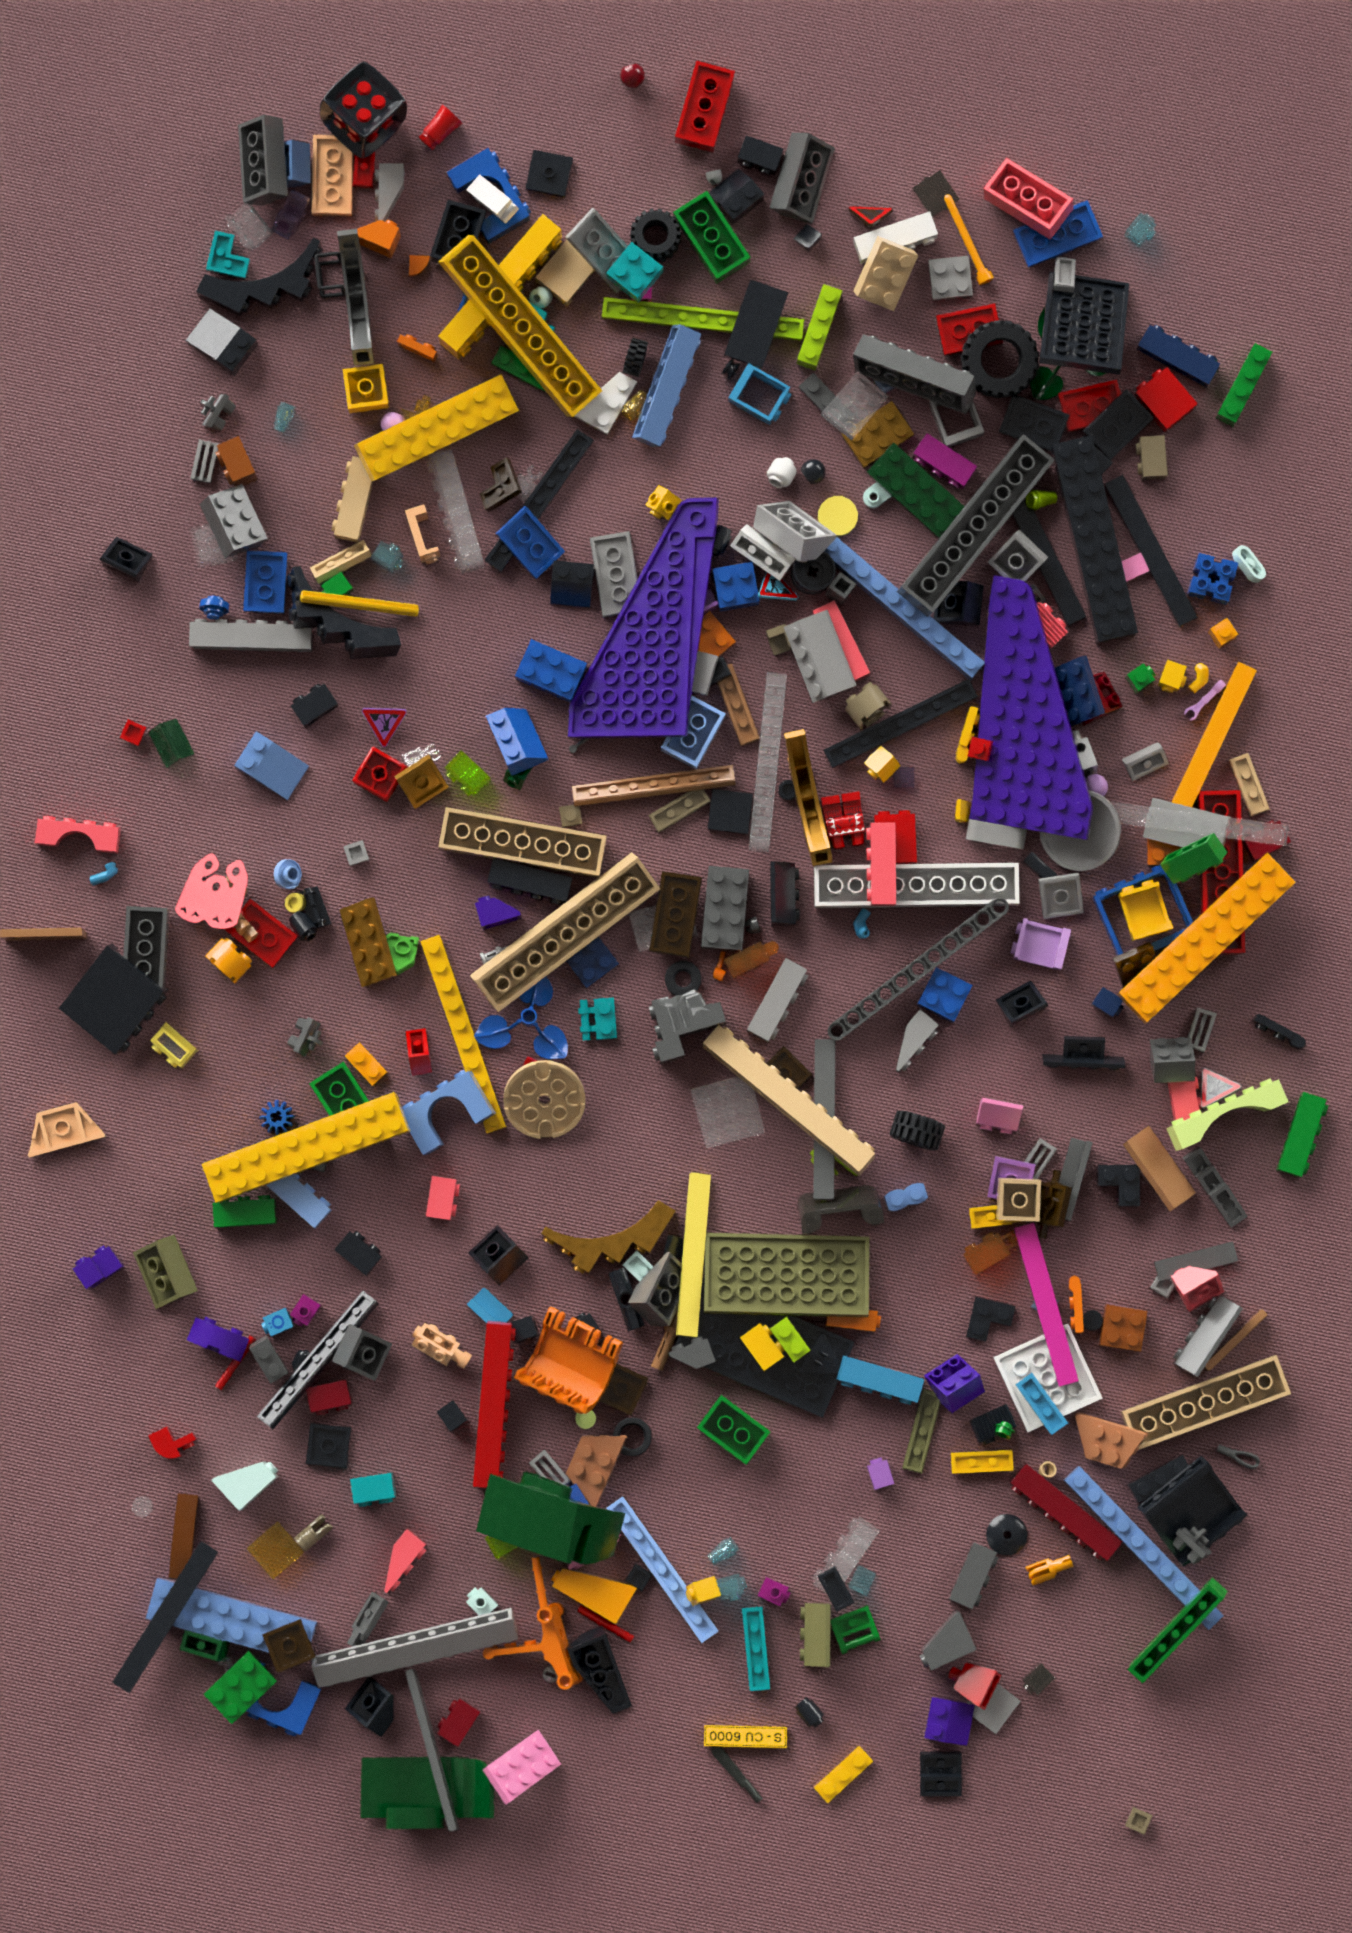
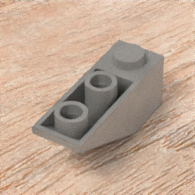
[375,163,404,222]
[896,1009,939,1072]

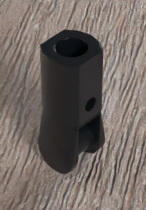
[1023,852,1057,878]

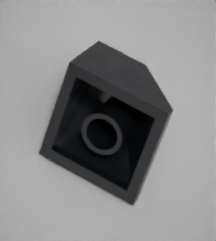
[345,1677,394,1737]

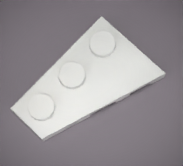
[574,372,637,435]

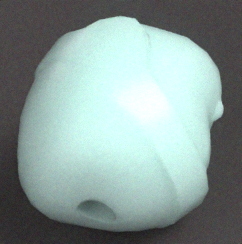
[529,286,553,308]

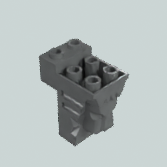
[649,989,726,1064]

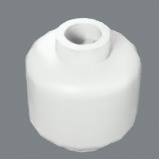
[767,457,797,488]

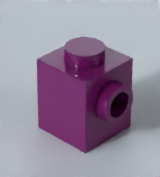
[290,1294,322,1327]
[757,1577,790,1606]

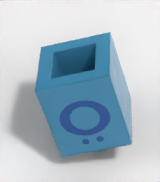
[261,1308,295,1337]

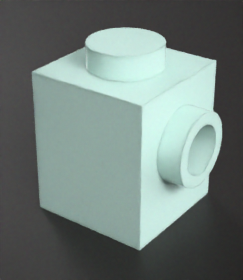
[466,1587,498,1615]

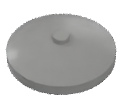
[1040,790,1121,871]

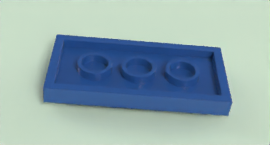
[1013,200,1103,268]

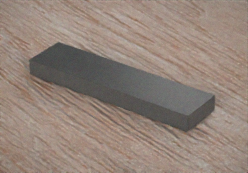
[1154,1241,1238,1282]

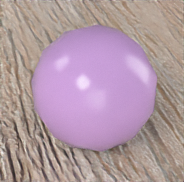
[381,412,405,431]
[1085,774,1108,796]

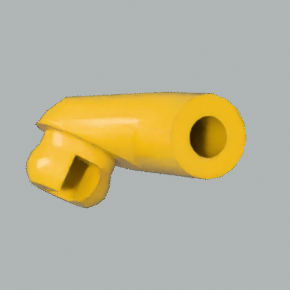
[1188,663,1209,694]

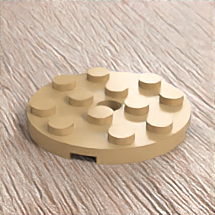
[504,1060,585,1139]

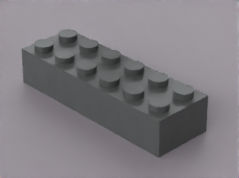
[853,334,976,414]

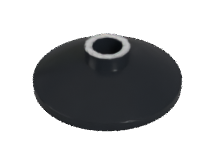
[986,1514,1027,1555]

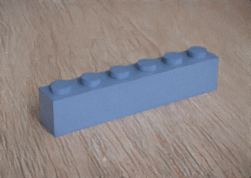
[632,324,701,447]

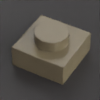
[559,805,582,828]
[1125,1807,1152,1834]

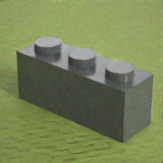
[949,1542,999,1609]

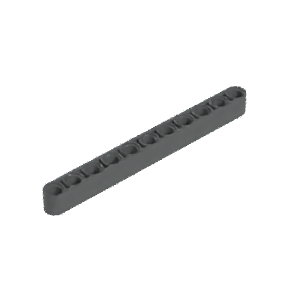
[828,897,1009,1040]

